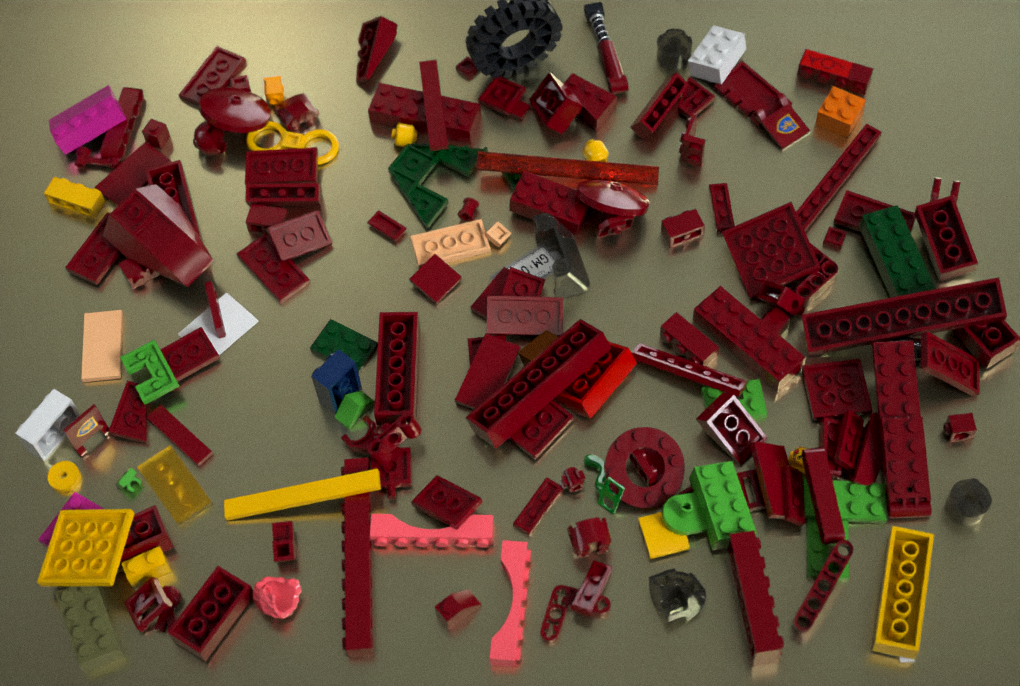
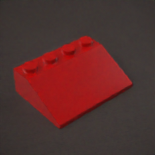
[554,341,637,419]

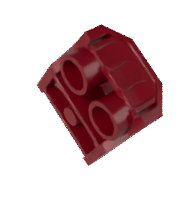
[273,93,319,130]

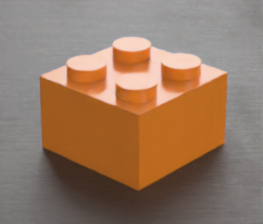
[815,86,866,138]

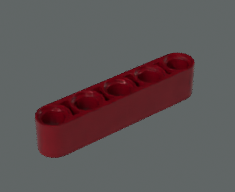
[101,87,143,161]
[802,447,845,545]
[792,540,854,634]

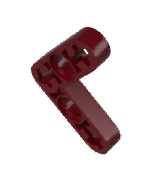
[540,585,611,644]

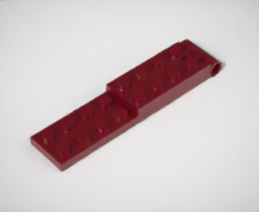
[872,341,932,518]

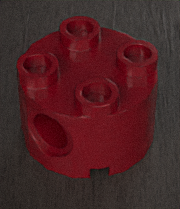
[567,517,613,558]

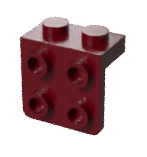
[679,113,706,167]

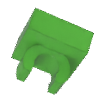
[115,468,141,493]

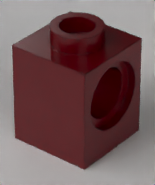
[943,413,977,442]

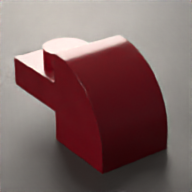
[272,521,296,563]

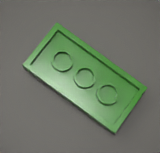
[803,478,887,524]

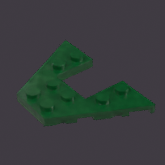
[388,143,488,229]

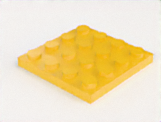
[37,509,134,586]

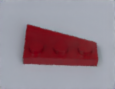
[108,380,147,444]

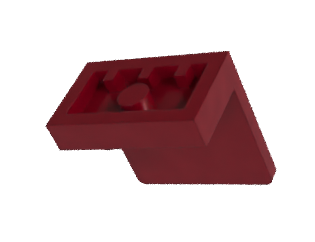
[628,447,664,487]

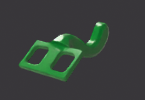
[584,454,625,514]

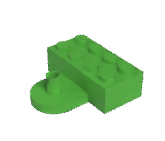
[662,461,757,550]

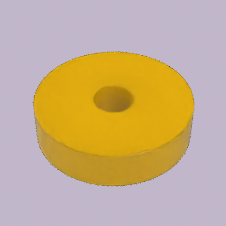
[47,461,81,493]

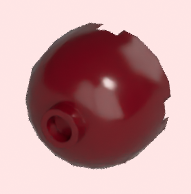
[193,121,227,156]

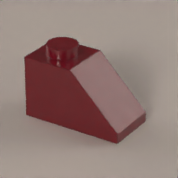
[434,589,482,630]

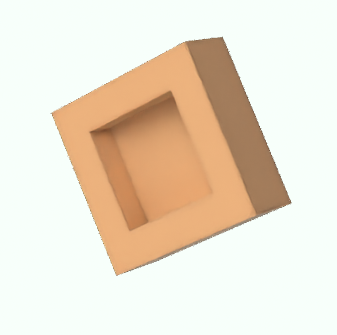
[485,222,512,248]

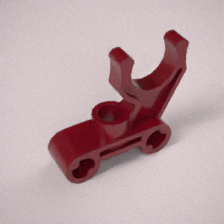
[341,413,422,465]

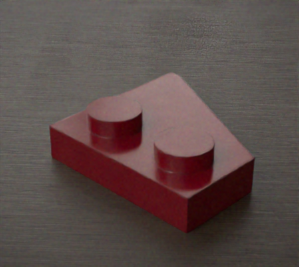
[678,77,715,118]

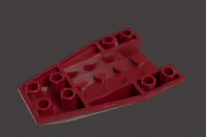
[104,184,214,287]

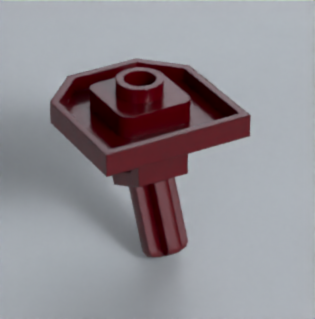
[595,212,634,238]

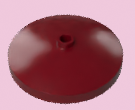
[199,87,271,133]
[576,180,650,216]

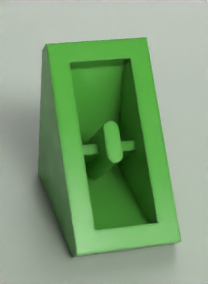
[335,390,375,429]

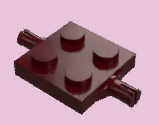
[371,447,412,500]

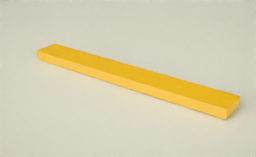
[224,469,381,521]

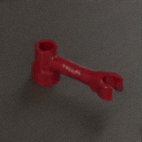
[74,147,121,169]

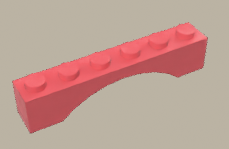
[370,514,494,548]
[490,540,531,667]

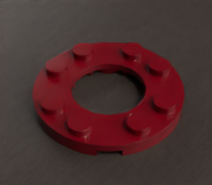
[604,427,685,508]

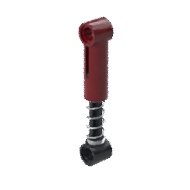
[584,1,629,95]

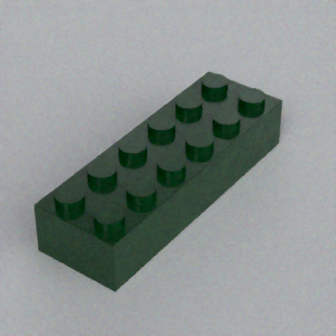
[859,205,936,298]

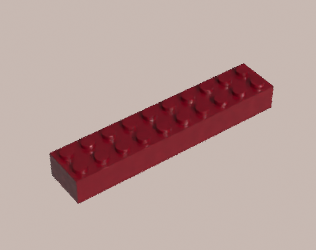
[801,277,1007,356]

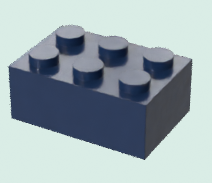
[311,349,363,415]

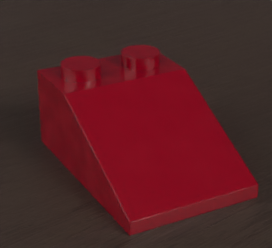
[529,72,583,134]
[696,392,768,465]

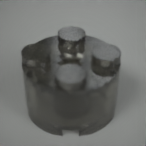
[656,28,692,69]
[945,478,992,526]

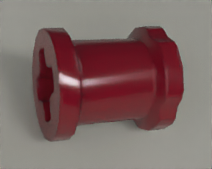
[458,197,479,222]

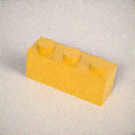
[44,177,106,219]

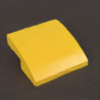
[638,512,690,559]

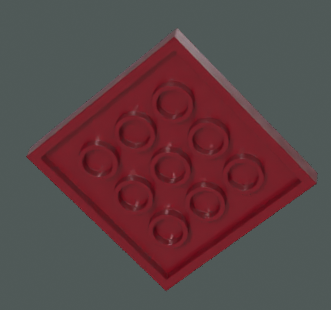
[722,202,821,299]

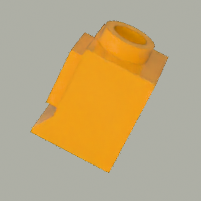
[263,76,284,105]

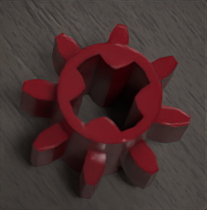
[560,467,586,492]

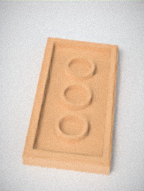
[410,219,491,269]
[81,310,123,382]

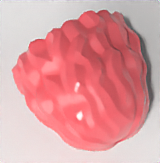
[253,576,302,619]

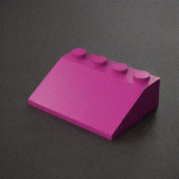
[49,85,126,155]

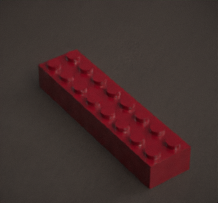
[465,319,611,448]

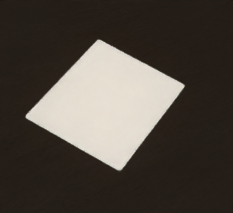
[178,293,258,355]

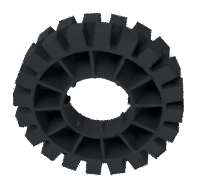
[465,0,562,78]

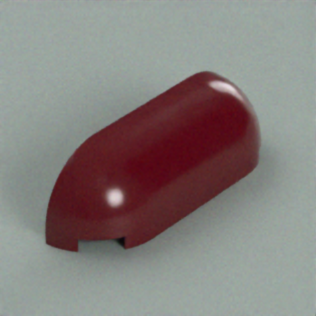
[846,412,883,486]

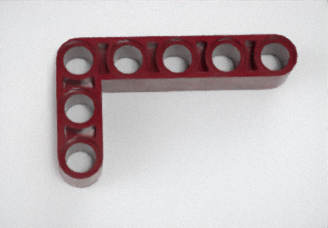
[795,243,838,308]

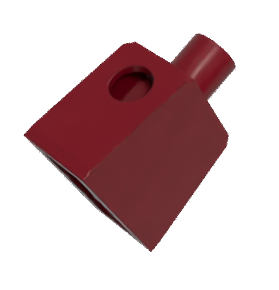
[757,281,805,316]

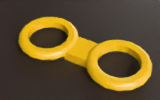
[246,121,339,165]

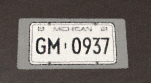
[490,241,567,280]

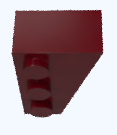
[563,73,617,133]

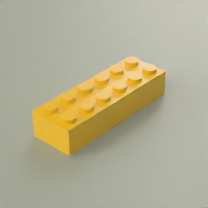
[872,526,934,660]

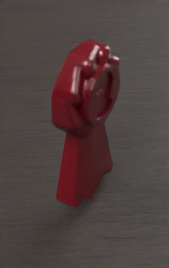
[154,586,182,635]

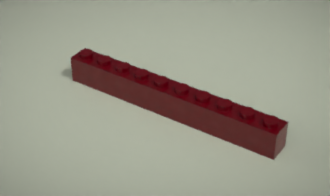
[341,458,373,657]

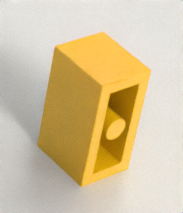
[121,546,172,589]

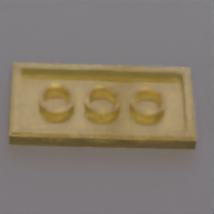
[137,445,213,527]

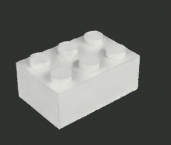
[688,25,746,85]
[15,389,80,461]

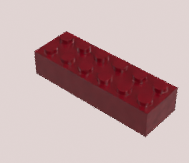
[368,82,481,144]
[145,160,203,242]
[693,286,806,392]
[374,312,420,425]
[727,530,784,667]

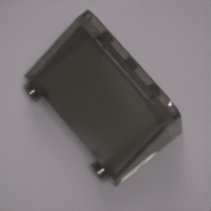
[533,213,590,299]

